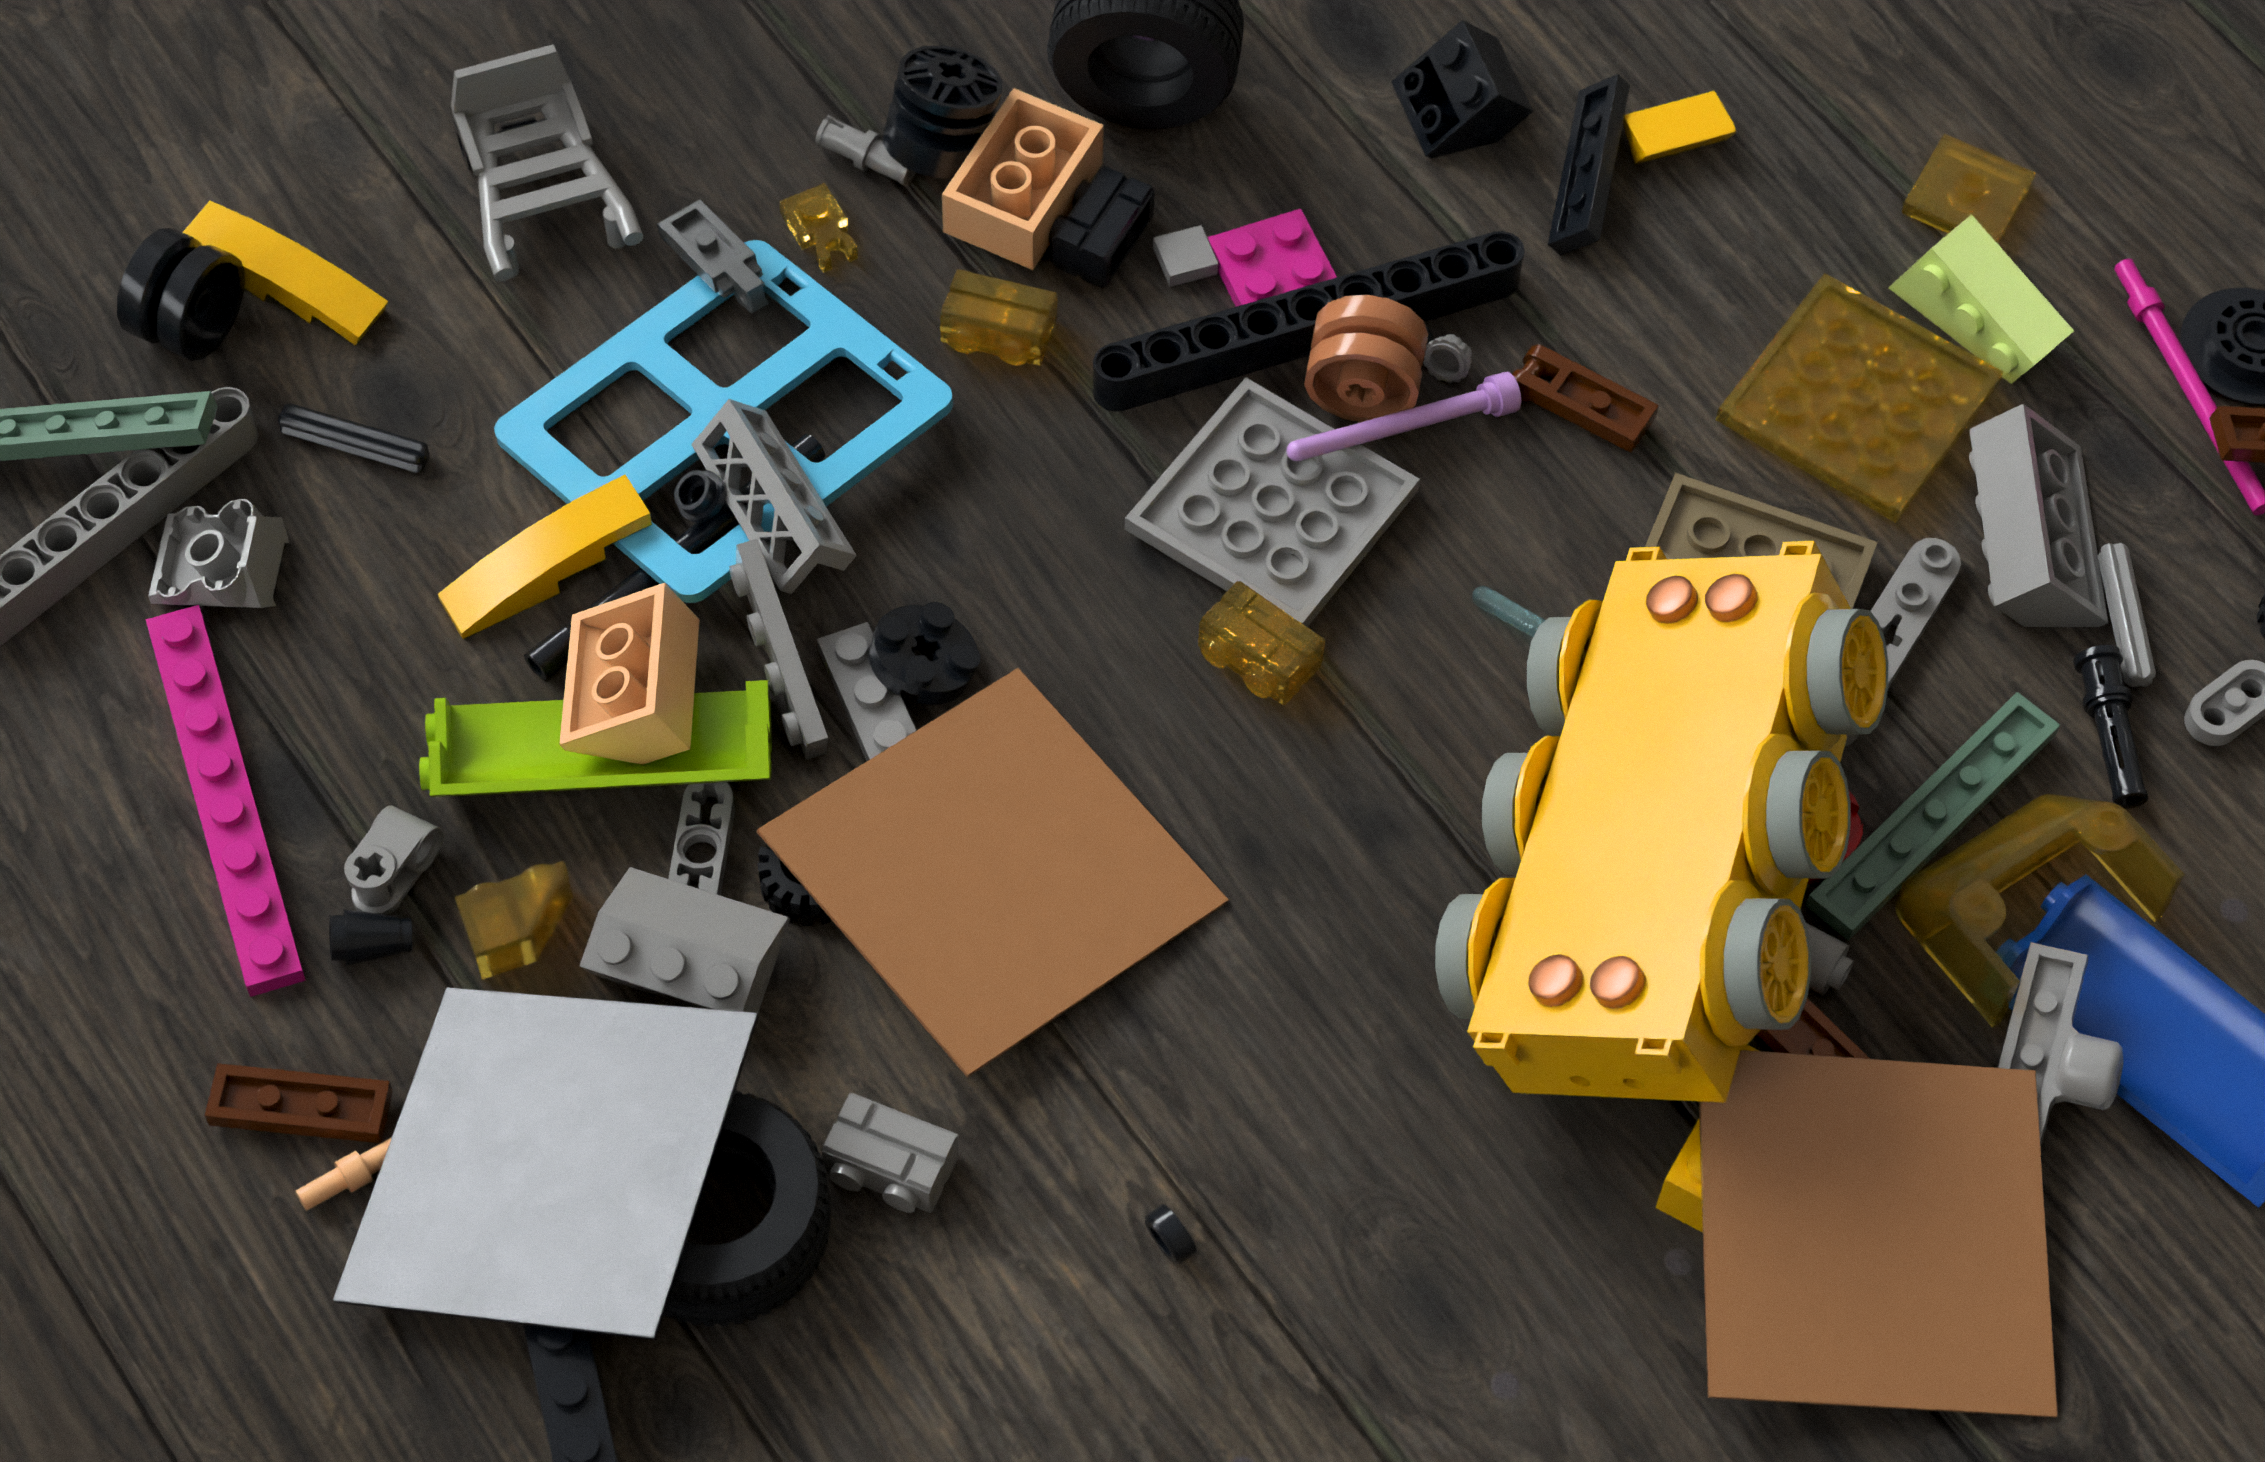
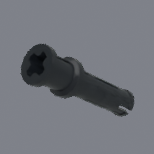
[2073,645,2148,809]

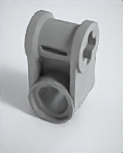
[344,805,443,915]

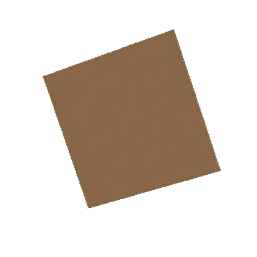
[757,668,1229,1078]
[1699,1050,2058,1418]

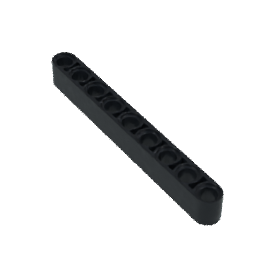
[1092,231,1525,412]

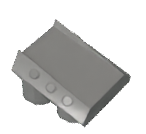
[148,499,290,608]

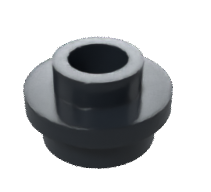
[674,470,726,523]

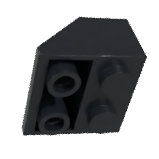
[1391,20,1534,159]

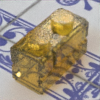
[940,269,1057,366]
[1198,581,1325,705]

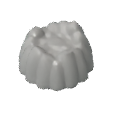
[1423,334,1472,383]

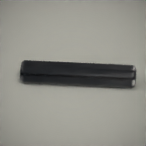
[278,403,430,473]

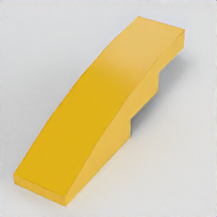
[183,201,388,346]
[438,474,652,639]

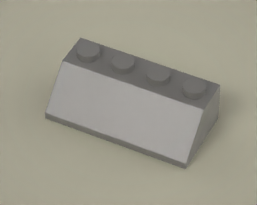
[1969,404,2108,627]

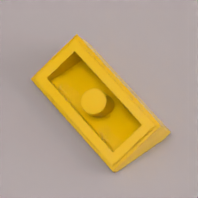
[1623,91,1736,164]

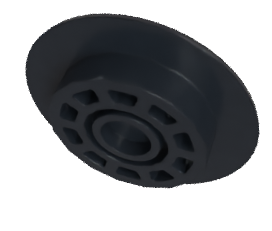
[2180,287,2265,405]

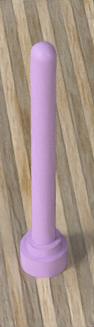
[1286,372,1521,461]

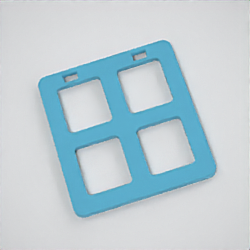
[494,240,953,603]

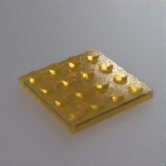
[1716,273,2003,523]

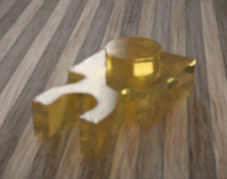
[779,183,858,273]

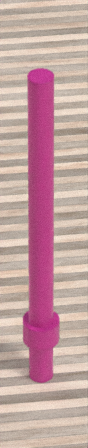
[2114,259,2265,515]

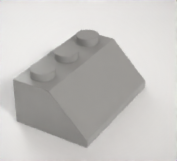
[580,867,790,1014]

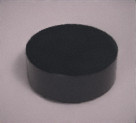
[1145,1204,1197,1265]

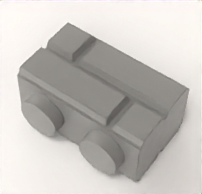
[822,1093,959,1213]

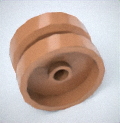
[1304,295,1428,422]

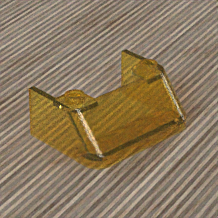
[1895,794,2185,1028]

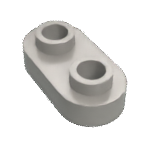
[2184,660,2265,746]

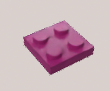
[1207,208,1337,307]

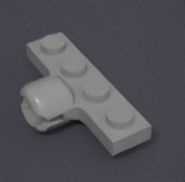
[1998,942,2123,1149]

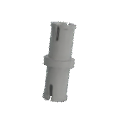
[815,115,916,186]

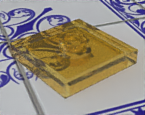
[1901,134,2036,244]

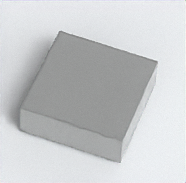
[1153,225,1218,287]

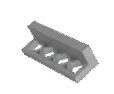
[691,399,857,594]

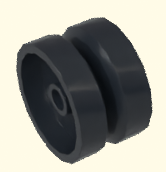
[117,228,245,361]

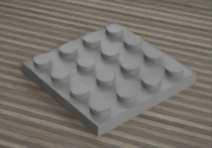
[1125,377,1420,636]

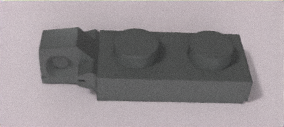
[657,199,768,314]

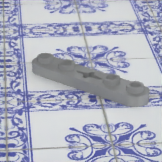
[1845,538,1961,746]

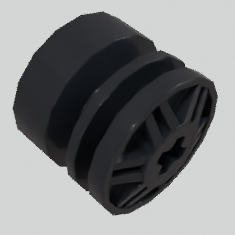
[883,45,1002,179]

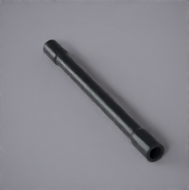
[524,433,825,680]

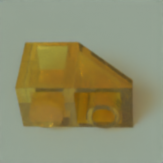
[455,861,573,980]

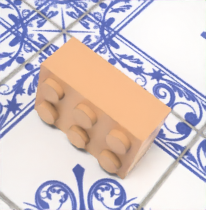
[942,88,1104,270]

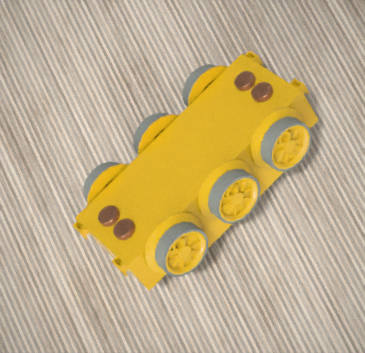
[1435,541,1888,1103]

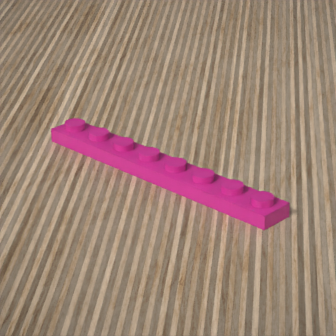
[146,605,306,997]

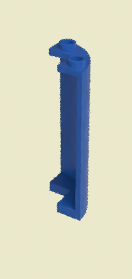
[1983,874,2265,1208]

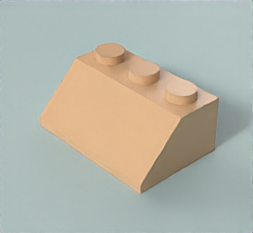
[559,583,700,765]

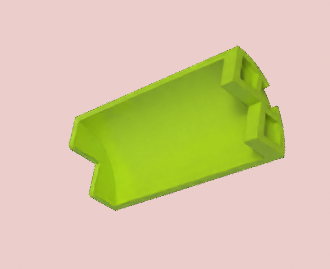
[419,680,772,797]

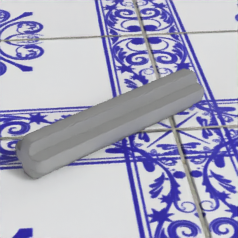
[2098,543,2156,687]

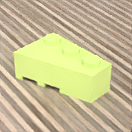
[1889,214,2074,384]

